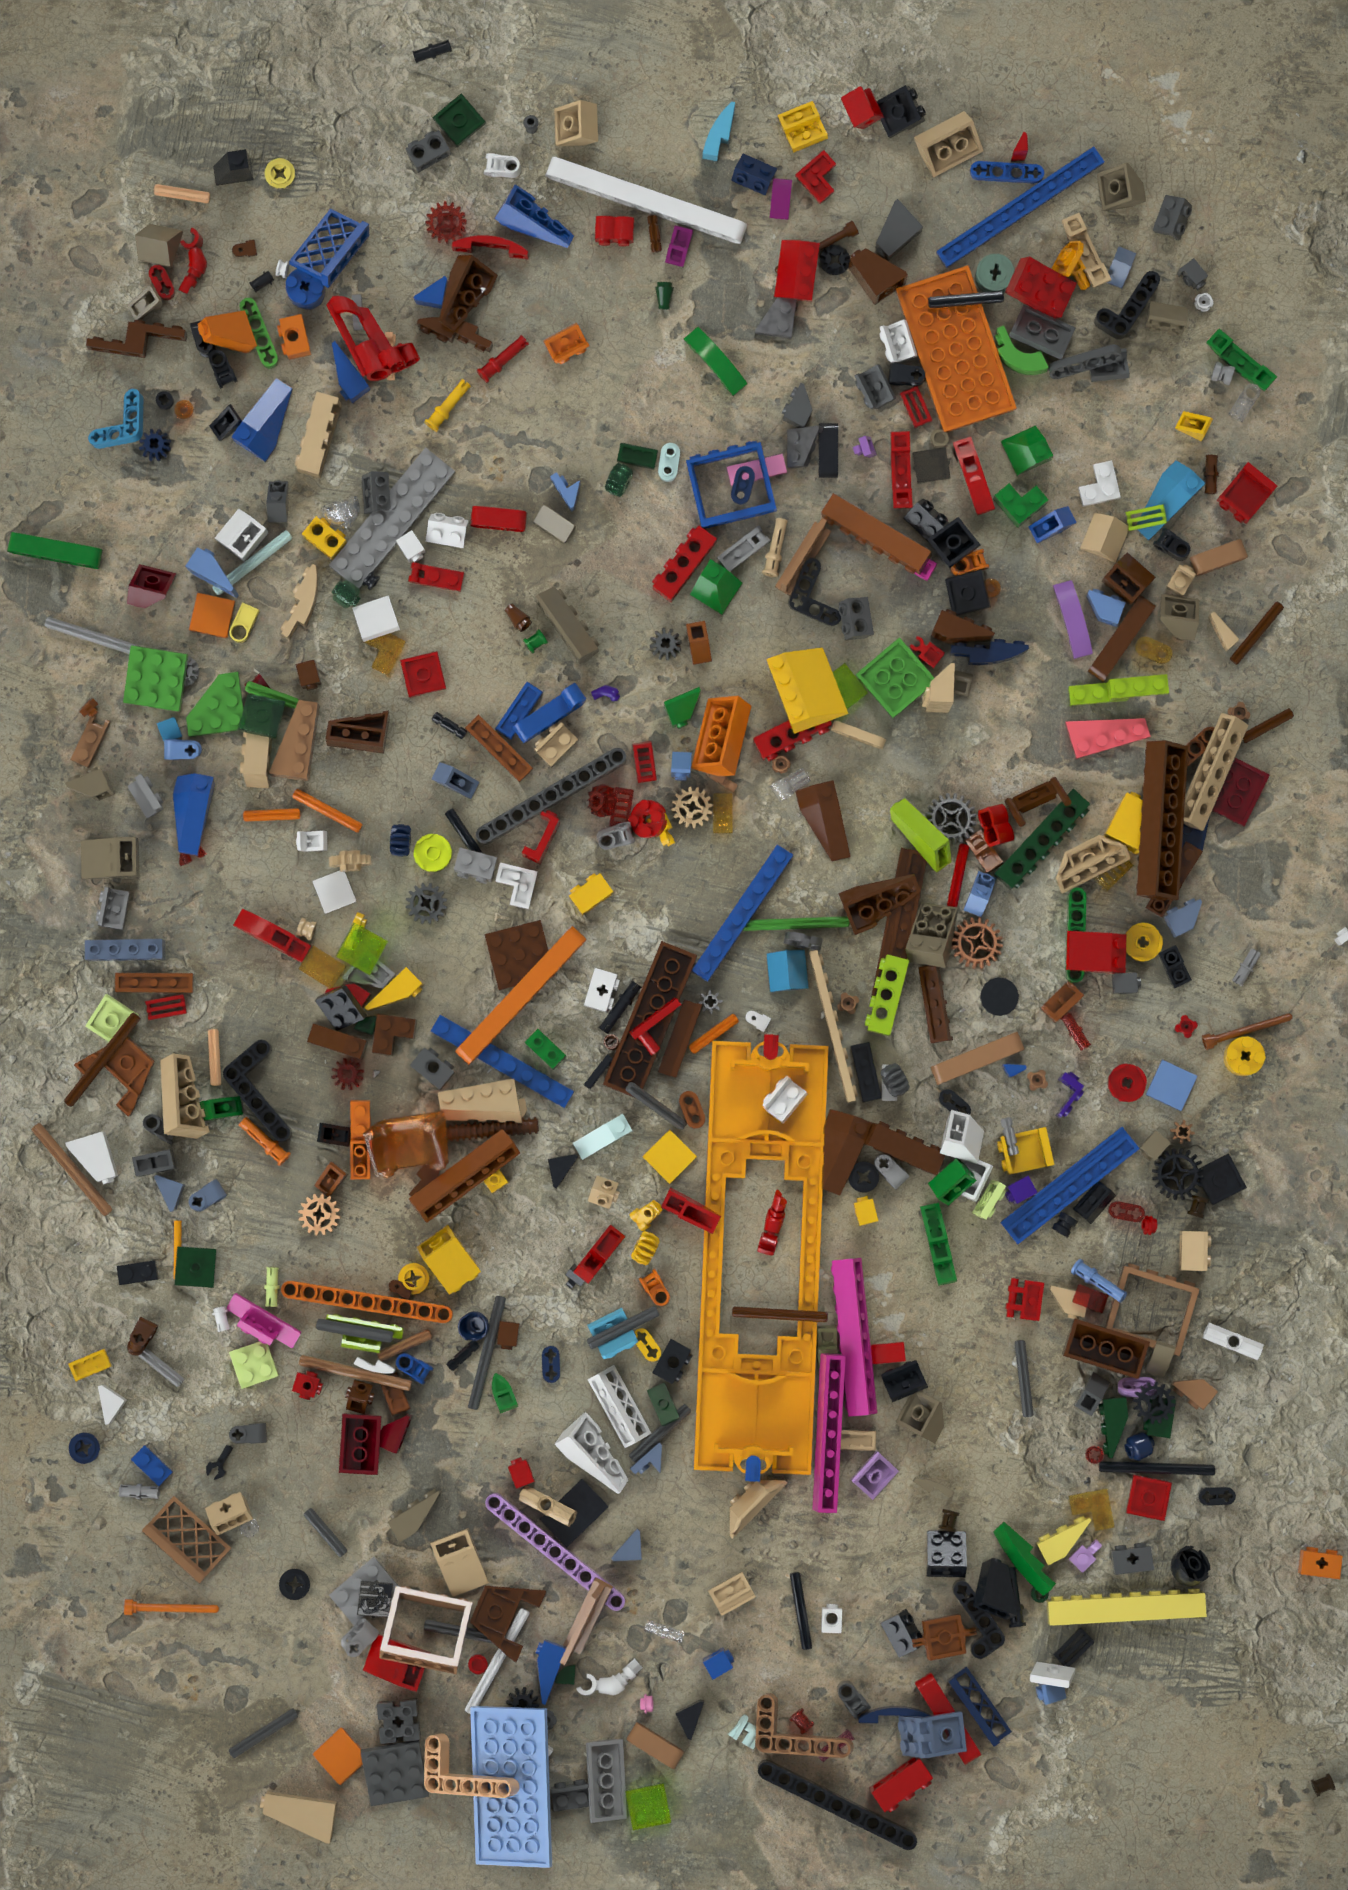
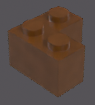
[372,1014,417,1056]

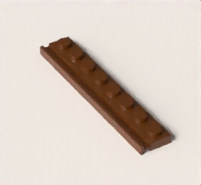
[871,847,927,1004]

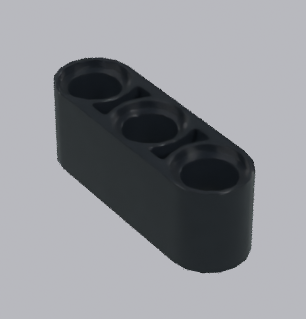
[819,423,838,478]

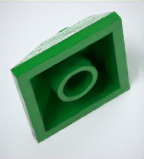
[1001,425,1053,476]
[690,559,743,615]
[664,687,701,729]

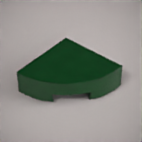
[354,1016,377,1035]
[555,1664,576,1685]

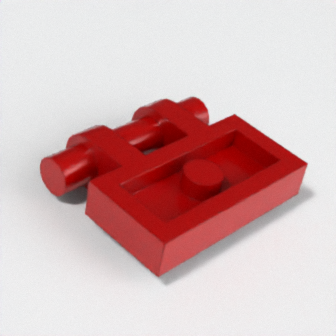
[1005,1278,1044,1321]

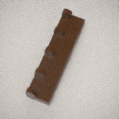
[918,965,953,1044]

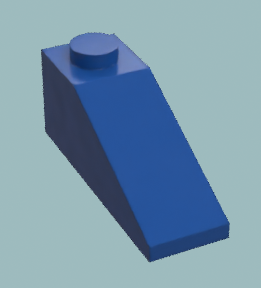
[332,341,370,403]
[536,1639,567,1705]

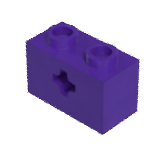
[1005,1176,1038,1204]

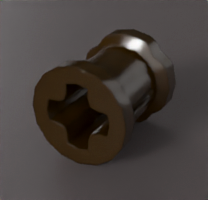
[1187,1195,1209,1219]
[938,1509,960,1532]
[1310,1773,1336,1797]

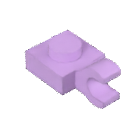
[1068,1539,1102,1573]

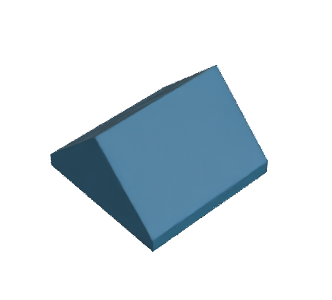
[766,950,809,992]

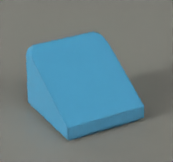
[157,717,183,741]

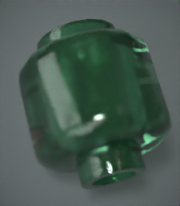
[331,580,361,608]

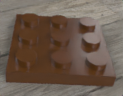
[484,920,555,991]

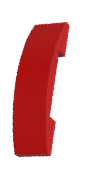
[452,235,529,260]
[890,431,913,509]

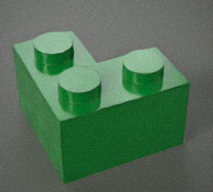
[993,483,1049,528]

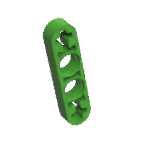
[240,298,279,369]

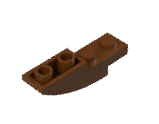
[417,317,493,353]
[1145,841,1203,918]

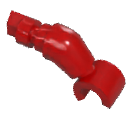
[178,228,207,294]
[757,1190,787,1256]

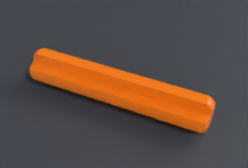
[243,809,301,821]
[688,1014,739,1054]

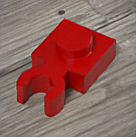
[909,636,945,669]

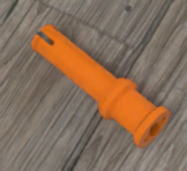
[238,1117,291,1166]

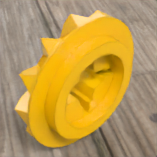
[398,1263,429,1294]

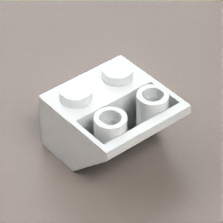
[215,509,269,562]
[940,1110,984,1164]

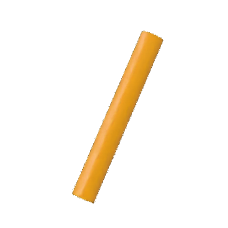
[174,1221,182,1279]

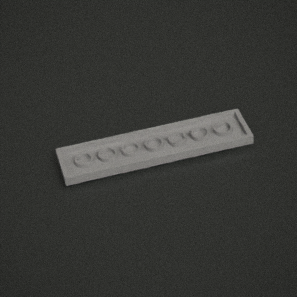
[329,447,456,590]

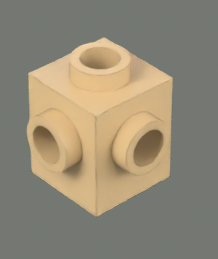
[588,1176,620,1209]

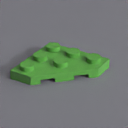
[186,672,246,737]

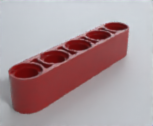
[914,1672,982,1765]

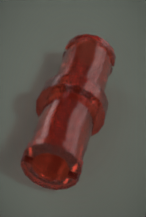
[1060,1012,1091,1051]

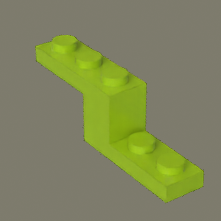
[1068,674,1169,706]

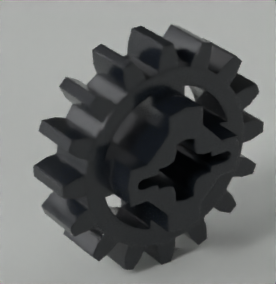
[1132,1381,1176,1424]

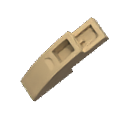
[281,563,319,640]

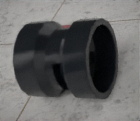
[1052,1212,1078,1238]

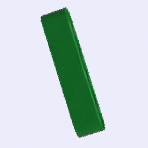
[7,532,103,569]
[1065,888,1087,983]

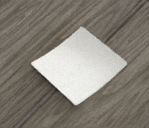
[313,870,356,914]

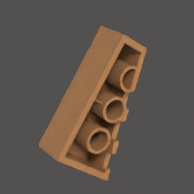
[269,700,320,781]

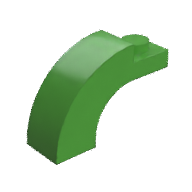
[994,325,1049,375]

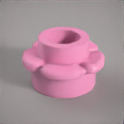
[640,1694,653,1714]

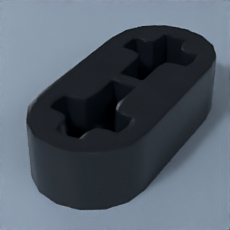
[938,1089,971,1115]
[1198,1487,1236,1506]

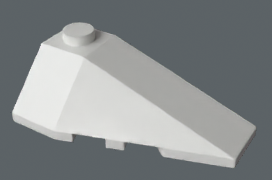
[555,1412,628,1494]

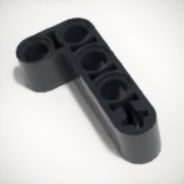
[1094,271,1160,340]
[952,1580,1005,1659]

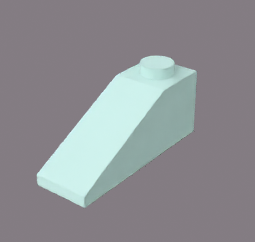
[573,1114,633,1160]

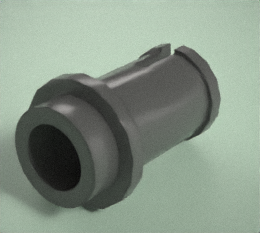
[523,115,539,134]

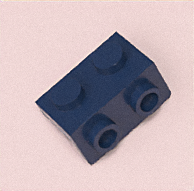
[731,153,778,195]

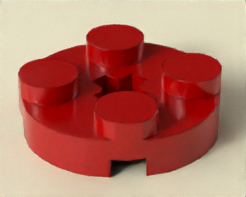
[628,800,667,838]
[1107,1063,1147,1102]

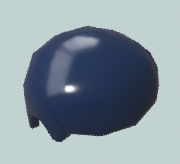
[457,1311,490,1341]

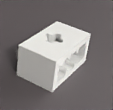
[584,968,620,1013]

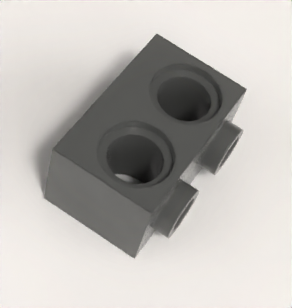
[406,130,451,173]
[839,597,874,640]
[132,1149,177,1177]

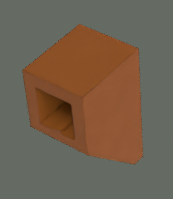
[686,621,712,665]

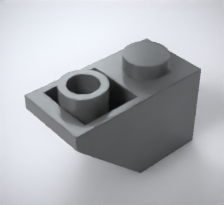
[782,383,813,428]
[266,480,289,522]
[1073,1372,1110,1416]

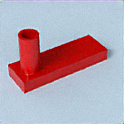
[629,997,682,1055]

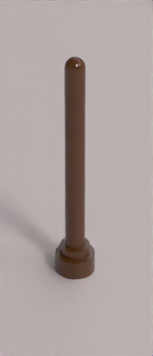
[775,221,859,273]

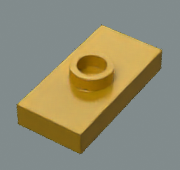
[68,1348,112,1382]

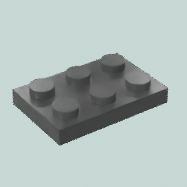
[1009,305,1076,360]

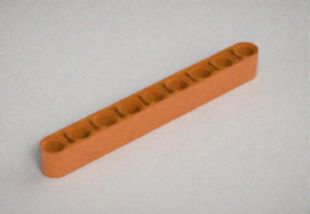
[455,926,587,1065]
[281,1281,453,1323]

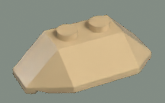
[1056,835,1131,894]
[730,1479,788,1539]

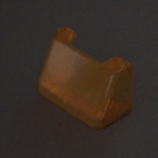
[363,1111,449,1178]

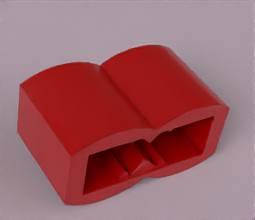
[595,216,634,246]
[978,804,1014,847]

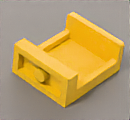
[997,1127,1055,1175]

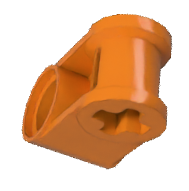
[951,549,989,576]
[638,1269,670,1307]

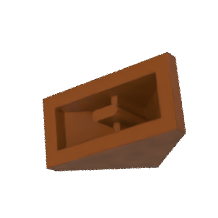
[314,1162,348,1197]

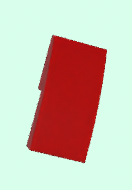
[871,1342,906,1364]

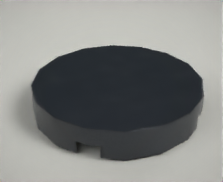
[980,977,1019,1016]

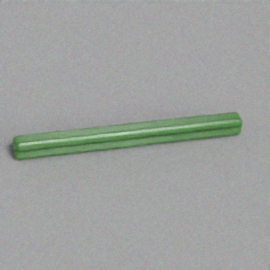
[743,916,850,931]

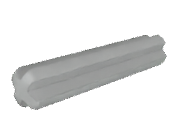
[138,1348,184,1387]

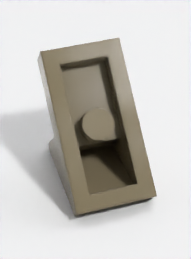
[127,284,162,320]

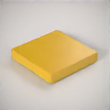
[642,1129,697,1184]

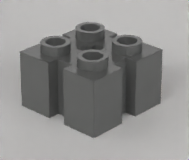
[377,1698,421,1744]

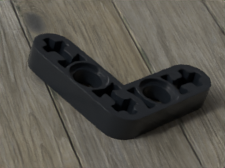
[788,558,841,626]

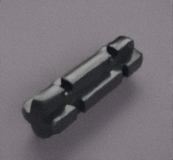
[432,712,467,739]
[446,1340,480,1371]

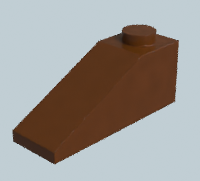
[307,1024,368,1060]

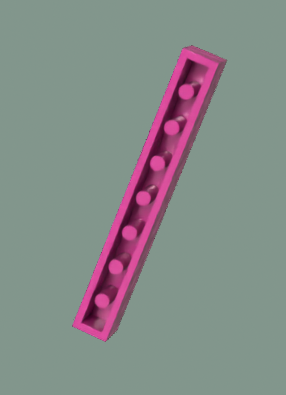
[831,1258,878,1417]
[812,1353,845,1513]

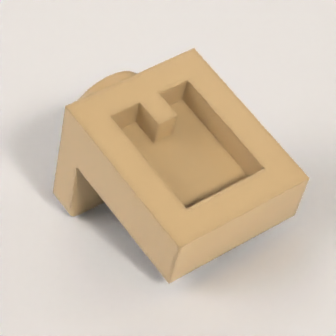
[1166,564,1196,597]

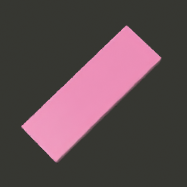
[727,454,787,487]

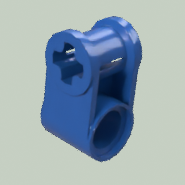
[396,1353,434,1385]

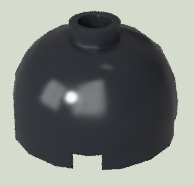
[1170,1546,1210,1586]

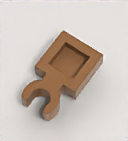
[706,773,738,793]

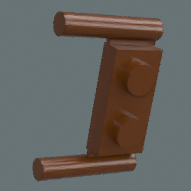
[1005,777,1071,827]

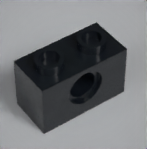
[652,1339,693,1384]

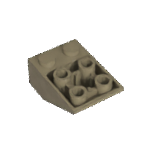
[81,837,140,879]
[905,902,958,968]
[388,1488,442,1543]

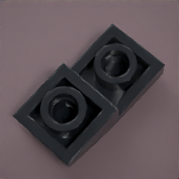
[1158,945,1192,989]

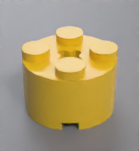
[1224,1036,1266,1076]

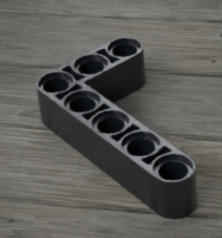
[223,1040,292,1142]

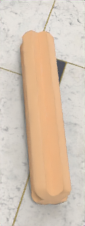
[154,184,210,203]
[208,1029,221,1086]

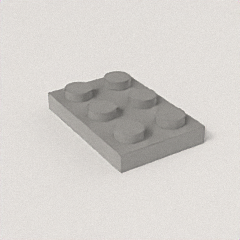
[329,1557,399,1625]

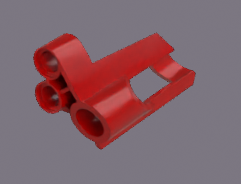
[326,296,420,381]

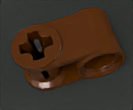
[127,1317,158,1356]

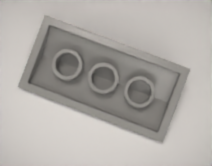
[586,1739,627,1823]

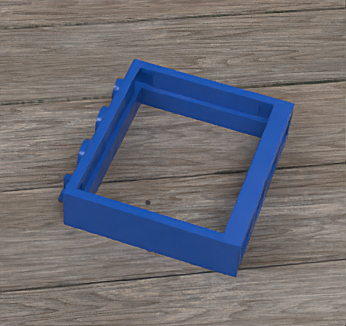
[686,441,777,529]

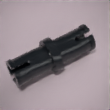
[412,39,452,63]

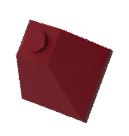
[127,564,176,608]
[380,1414,413,1454]

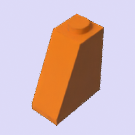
[198,310,257,353]

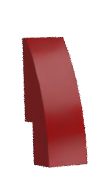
[661,1187,721,1234]
[573,1225,626,1284]

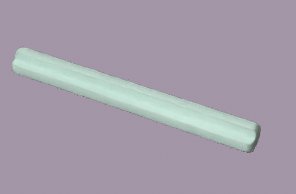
[212,530,292,595]

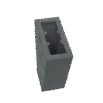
[875,199,923,261]

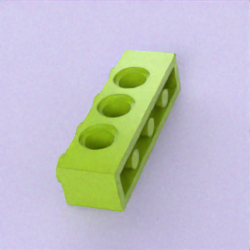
[864,954,909,1036]

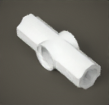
[1203,1322,1264,1360]

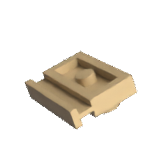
[708,1572,756,1616]

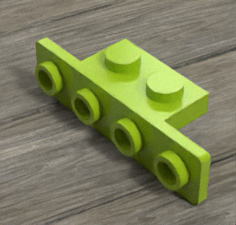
[326,1314,403,1354]

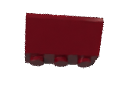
[339,1413,382,1475]

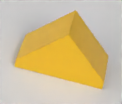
[1175,411,1213,441]

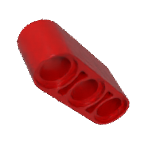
[470,506,527,532]

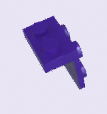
[1055,1072,1084,1118]

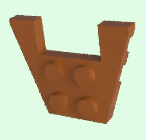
[74,1036,155,1117]

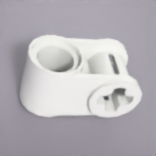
[484,153,521,178]

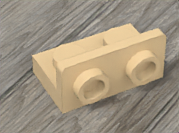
[534,722,578,767]

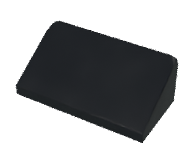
[1073,1181,1116,1224]

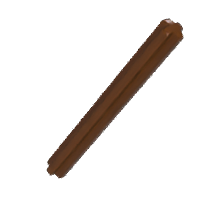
[64,1013,141,1107]

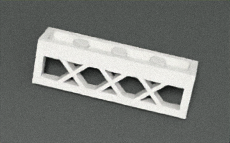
[587,1365,652,1448]

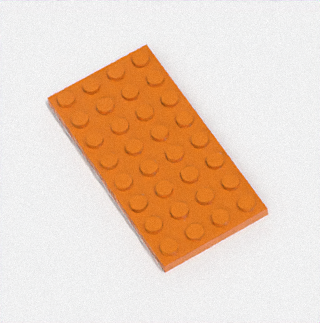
[896,265,1017,432]

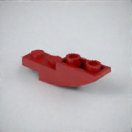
[953,436,995,516]
[233,908,311,963]

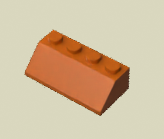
[691,696,751,776]

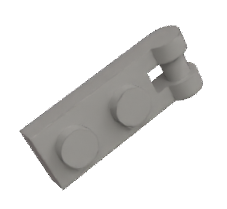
[717,526,771,572]

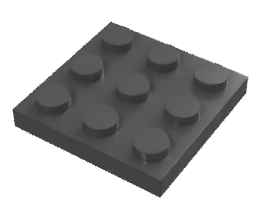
[361,1740,429,1806]

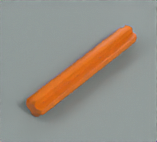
[292,789,363,833]

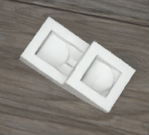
[354,1357,396,1373]

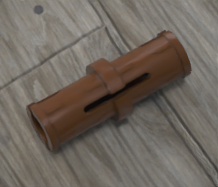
[1204,454,1219,494]

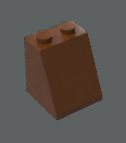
[849,248,908,305]

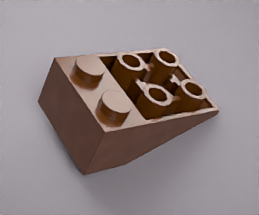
[930,609,995,644]

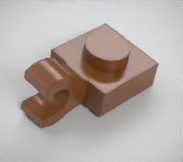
[78,698,98,718]

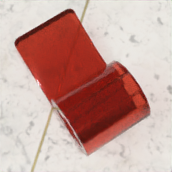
[1073,1284,1109,1314]

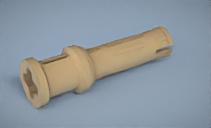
[762,518,788,578]

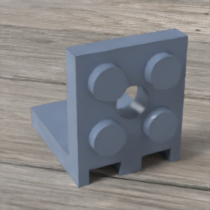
[898,1711,967,1758]

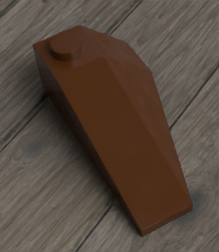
[838,874,921,935]

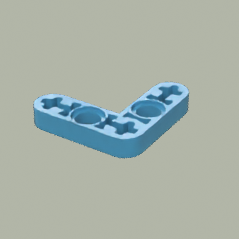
[88,389,144,449]

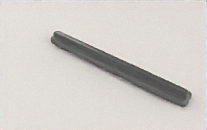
[468,1296,506,1410]

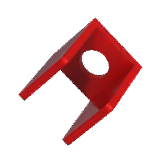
[841,86,884,129]

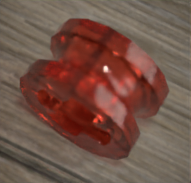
[1085,1446,1104,1464]

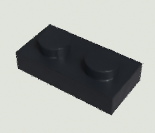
[117,1260,159,1285]

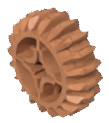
[951,917,1003,969]

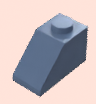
[432,762,479,799]

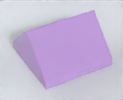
[850,1450,899,1500]

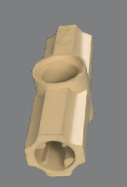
[519,1485,577,1527]

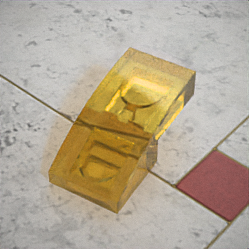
[713,793,733,833]

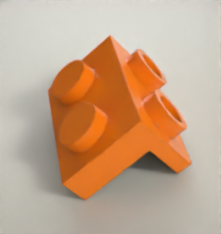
[543,323,590,364]

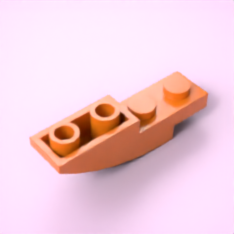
[350,1100,371,1179]

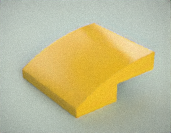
[778,101,828,153]

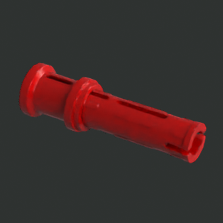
[476,335,529,383]

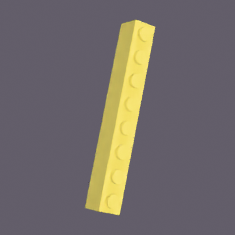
[1047,1588,1207,1626]

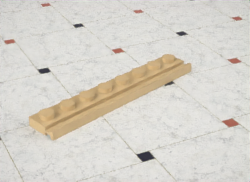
[809,950,858,1103]

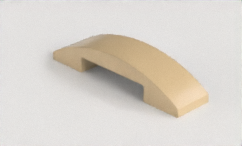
[1062,213,1111,288]

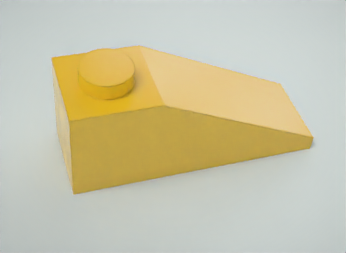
[364,967,423,1011]

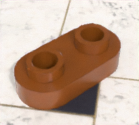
[679,1091,705,1129]

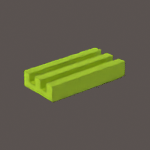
[1125,504,1167,531]

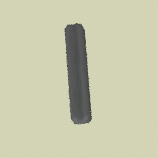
[304,1508,347,1557]

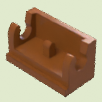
[1040,981,1084,1023]

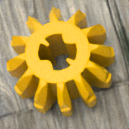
[631,1231,660,1266]

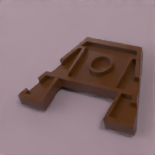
[470,1586,546,1663]

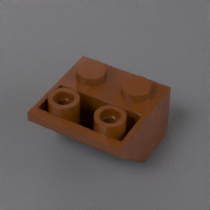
[1102,552,1156,606]

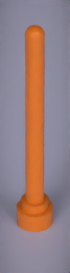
[124,1599,219,1615]

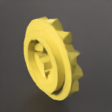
[265,158,295,189]

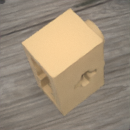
[205,1492,253,1536]

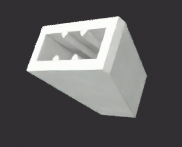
[65,1131,118,1185]

